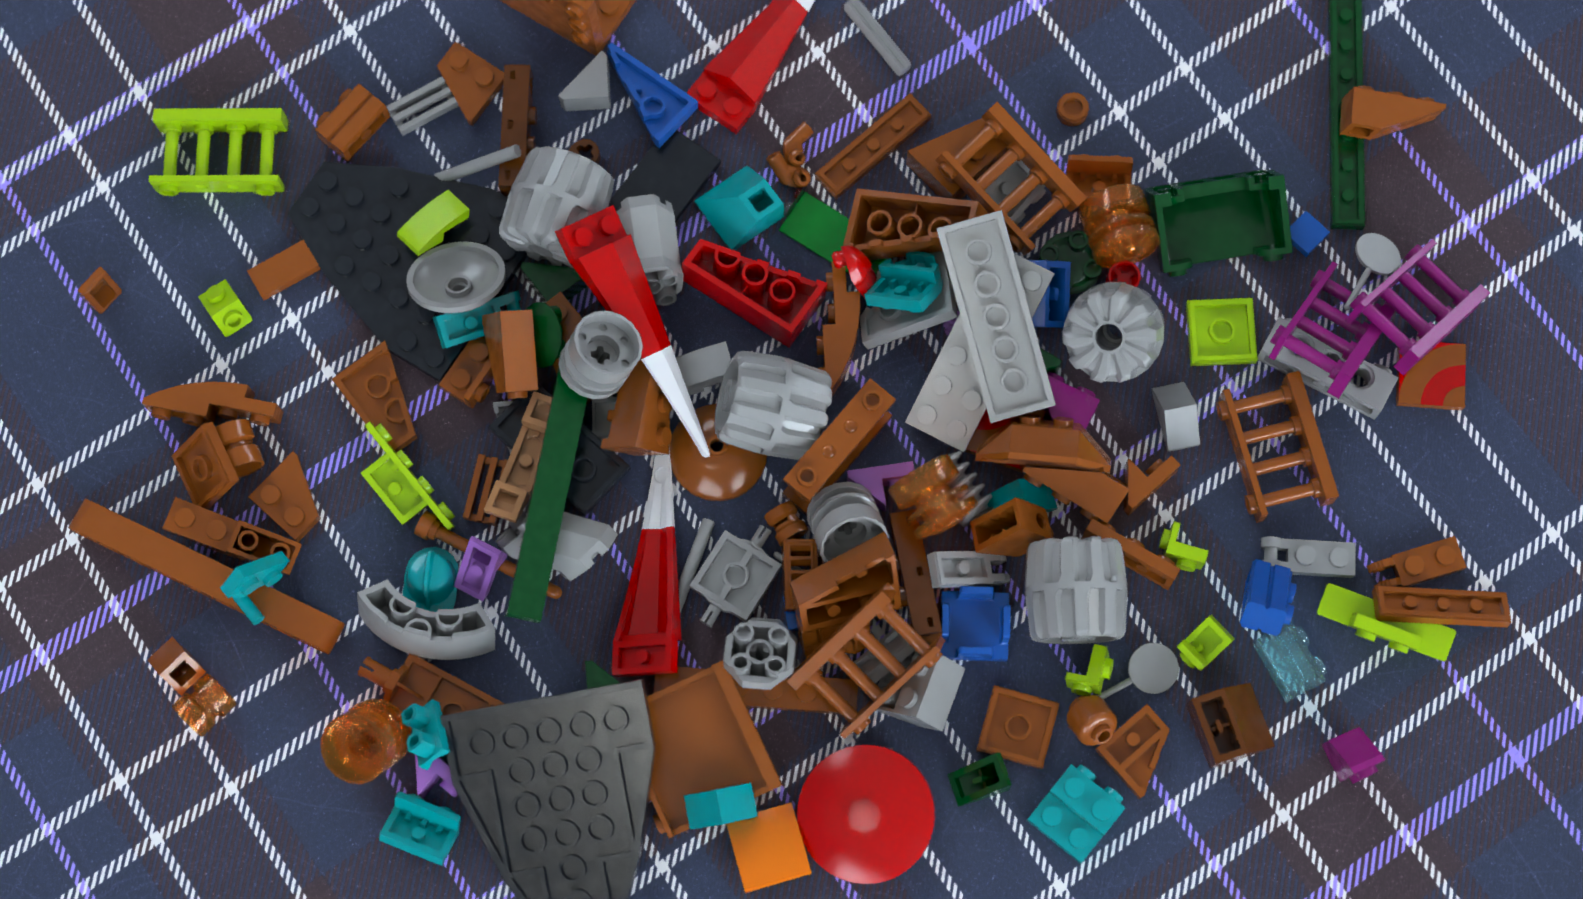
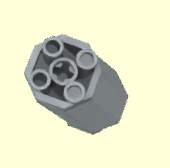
[616,194,684,306]
[495,511,618,581]
[724,617,798,690]

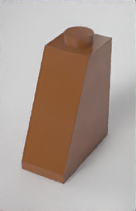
[482,310,538,399]

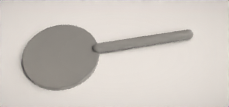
[1344,233,1401,310]
[1096,643,1179,699]

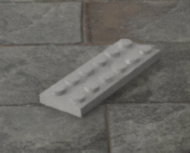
[937,210,1056,423]
[905,253,1055,452]

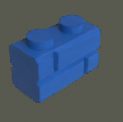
[1240,559,1297,636]

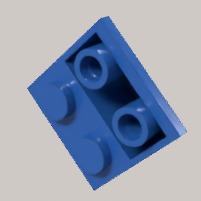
[1029,260,1071,328]

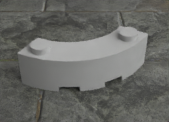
[357,579,495,660]

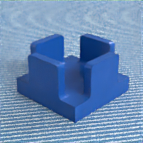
[941,586,1011,662]

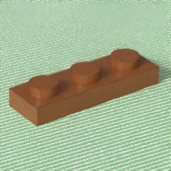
[1081,519,1181,590]

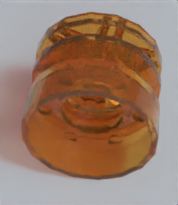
[1078,184,1161,268]
[888,454,978,541]
[321,699,410,784]

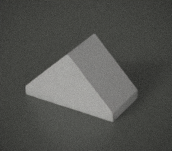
[558,51,611,111]
[1151,382,1200,452]

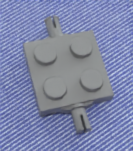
[689,525,782,628]

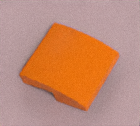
[726,802,812,893]

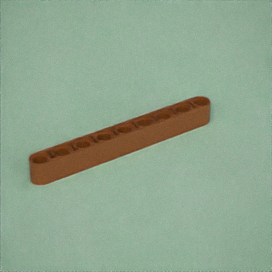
[68,499,345,655]

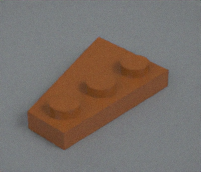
[332,340,418,453]

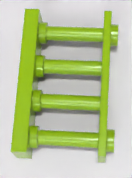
[149,108,288,196]

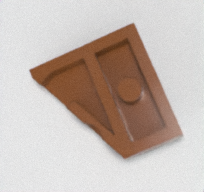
[437,41,504,126]
[248,451,321,542]
[1095,704,1170,799]

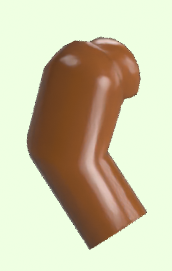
[782,122,814,167]
[766,151,811,188]

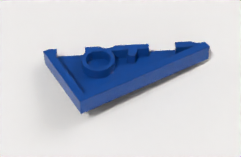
[607,42,698,148]

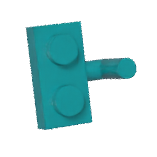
[220,551,290,625]

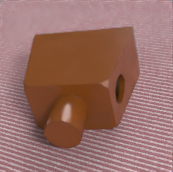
[970,497,1054,557]

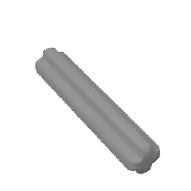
[844,0,911,76]

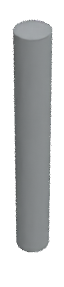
[434,144,521,181]
[678,518,715,613]

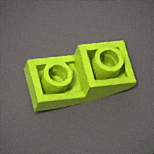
[397,190,470,256]

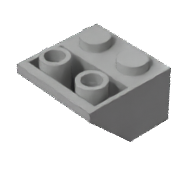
[876,651,965,732]

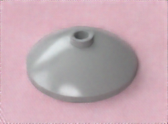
[406,242,506,314]

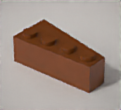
[843,188,989,261]

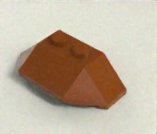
[975,414,1111,473]

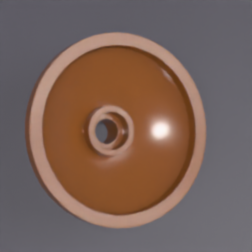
[669,404,767,501]

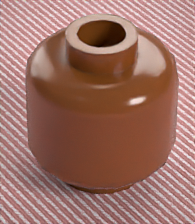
[1066,695,1117,746]

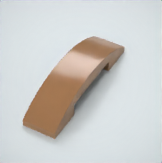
[484,391,552,523]

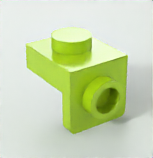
[198,279,253,337]
[1159,521,1209,572]
[1177,614,1235,671]
[1065,644,1114,696]

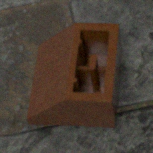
[1186,682,1275,769]

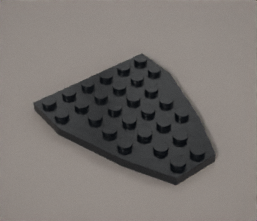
[288,162,527,383]
[440,679,656,899]

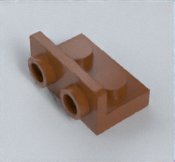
[439,337,494,409]

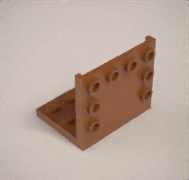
[499,0,636,56]

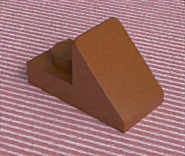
[1124,455,1181,516]

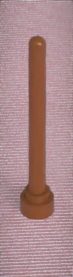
[414,511,562,599]

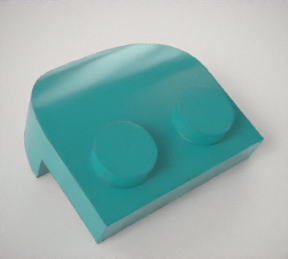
[864,252,943,313]

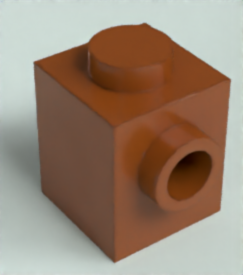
[148,636,206,695]

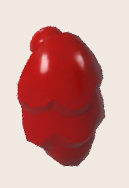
[831,245,877,299]

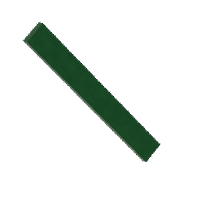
[1328,0,1365,230]
[506,367,587,623]

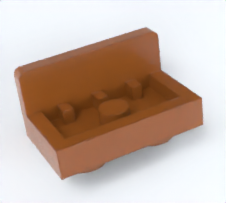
[1065,154,1133,208]

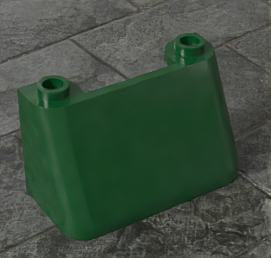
[1145,169,1293,277]

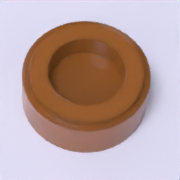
[1056,92,1089,126]

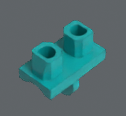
[401,699,450,770]

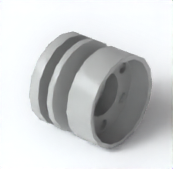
[558,311,643,399]
[807,482,889,563]

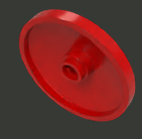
[797,745,935,884]

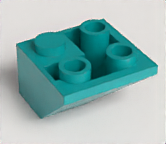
[694,165,784,250]

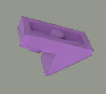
[847,461,915,511]
[454,536,508,602]
[415,755,458,798]

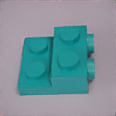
[1027,764,1125,864]

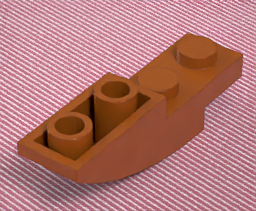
[816,261,860,397]
[142,382,283,427]
[162,497,302,576]

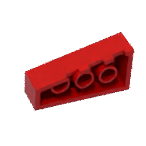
[682,239,828,348]

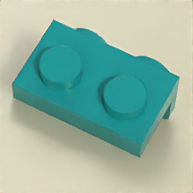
[379,791,461,866]

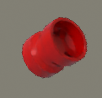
[1105,260,1141,287]

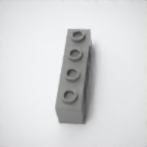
[1257,317,1399,420]

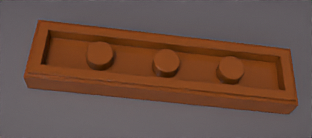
[815,93,932,199]
[1372,585,1512,628]

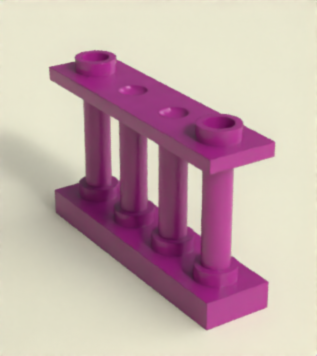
[1345,239,1490,376]
[1269,261,1395,399]

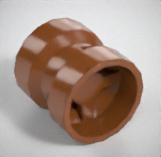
[764,501,809,546]

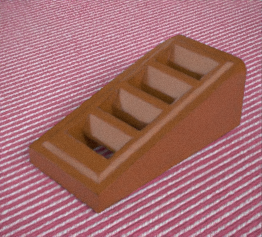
[77,267,122,314]
[781,539,818,611]

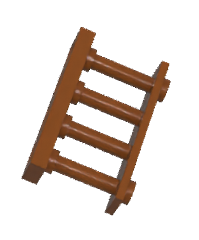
[935,102,1087,256]
[1216,371,1339,523]
[782,378,896,516]
[787,582,945,739]

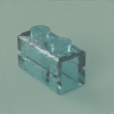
[1252,621,1327,703]

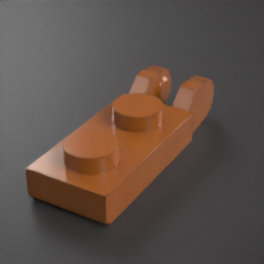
[1366,536,1467,587]

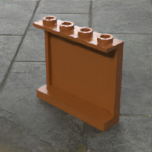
[647,660,783,838]

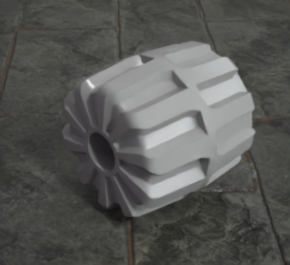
[499,146,614,268]
[1062,282,1164,383]
[714,351,832,460]
[1025,536,1128,644]

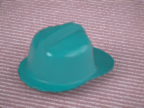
[403,547,458,612]

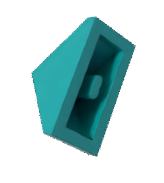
[987,479,1058,512]
[684,782,758,830]

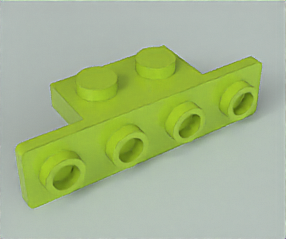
[361,421,455,530]
[1316,583,1456,661]

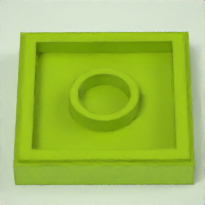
[1186,298,1258,366]

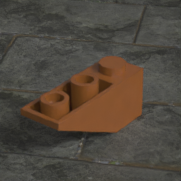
[1339,86,1446,140]
[1020,465,1129,523]

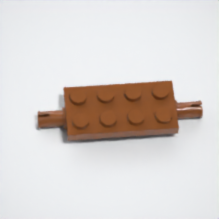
[358,654,505,732]

